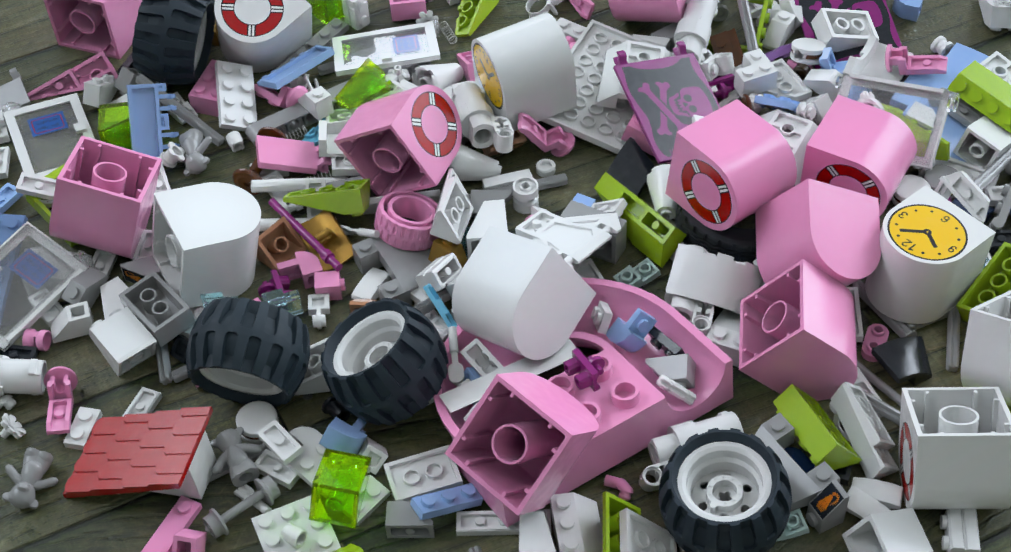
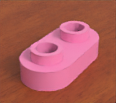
[861,324,889,362]

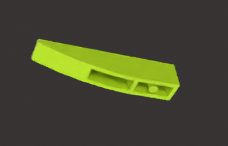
[594,172,687,268]

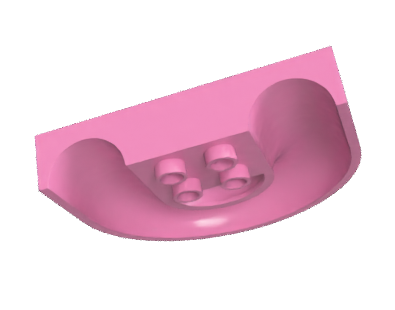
[433,278,733,528]

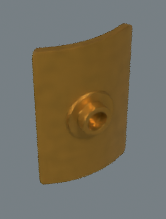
[297,210,353,272]

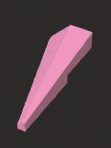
[27,51,118,101]

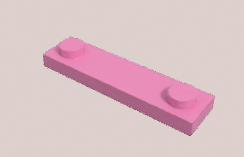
[141,495,202,552]

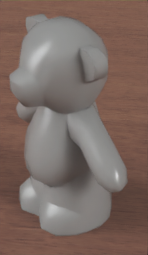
[177,129,212,176]
[210,427,263,487]
[2,447,58,509]

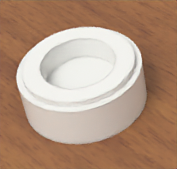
[536,159,556,177]

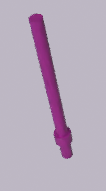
[268,198,343,271]

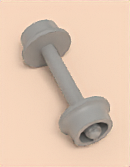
[202,475,281,539]

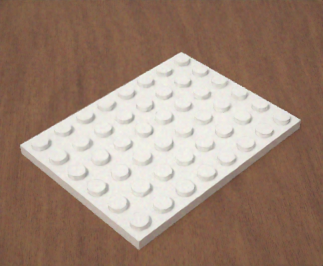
[541,19,672,154]

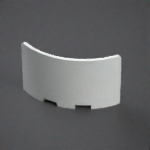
[843,35,914,82]
[666,243,762,314]

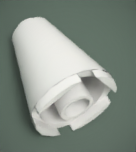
[412,63,464,90]
[448,144,502,181]
[647,164,677,220]

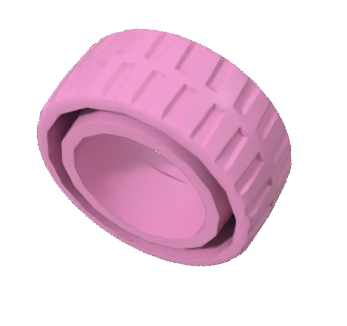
[374,191,439,251]

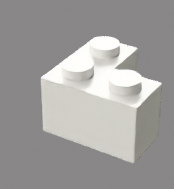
[734,48,778,98]

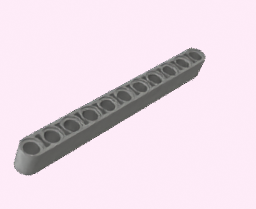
[245,50,431,146]

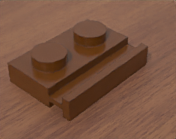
[710,28,743,67]

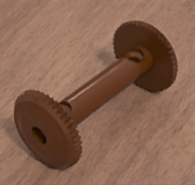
[232,127,288,195]

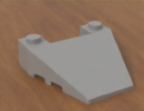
[352,237,432,305]
[745,413,840,511]

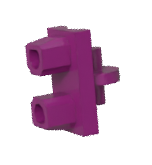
[708,73,735,99]
[258,269,295,308]
[563,348,605,392]

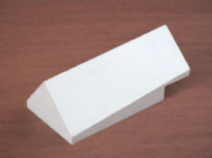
[430,168,474,244]
[831,382,899,480]

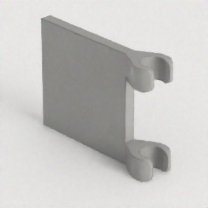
[0,67,31,112]

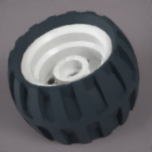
[132,0,216,85]
[186,297,310,407]
[320,298,449,426]
[659,428,792,552]

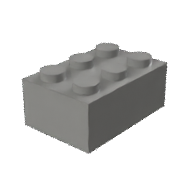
[560,200,627,264]
[119,271,195,347]

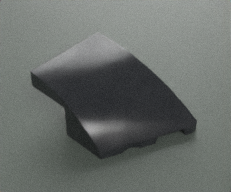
[607,137,656,197]
[871,336,932,386]

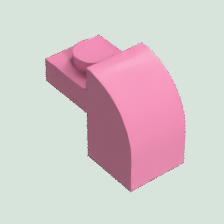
[277,251,323,289]

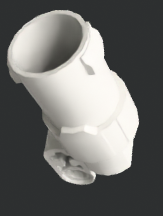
[672,0,718,69]
[451,82,514,153]
[664,245,714,337]
[0,355,47,396]
[638,411,744,492]

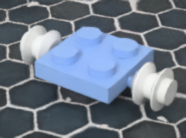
[749,93,816,120]

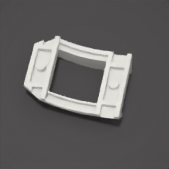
[934,171,990,224]

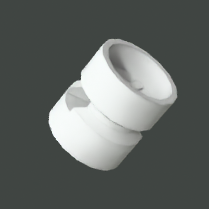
[513,176,539,214]

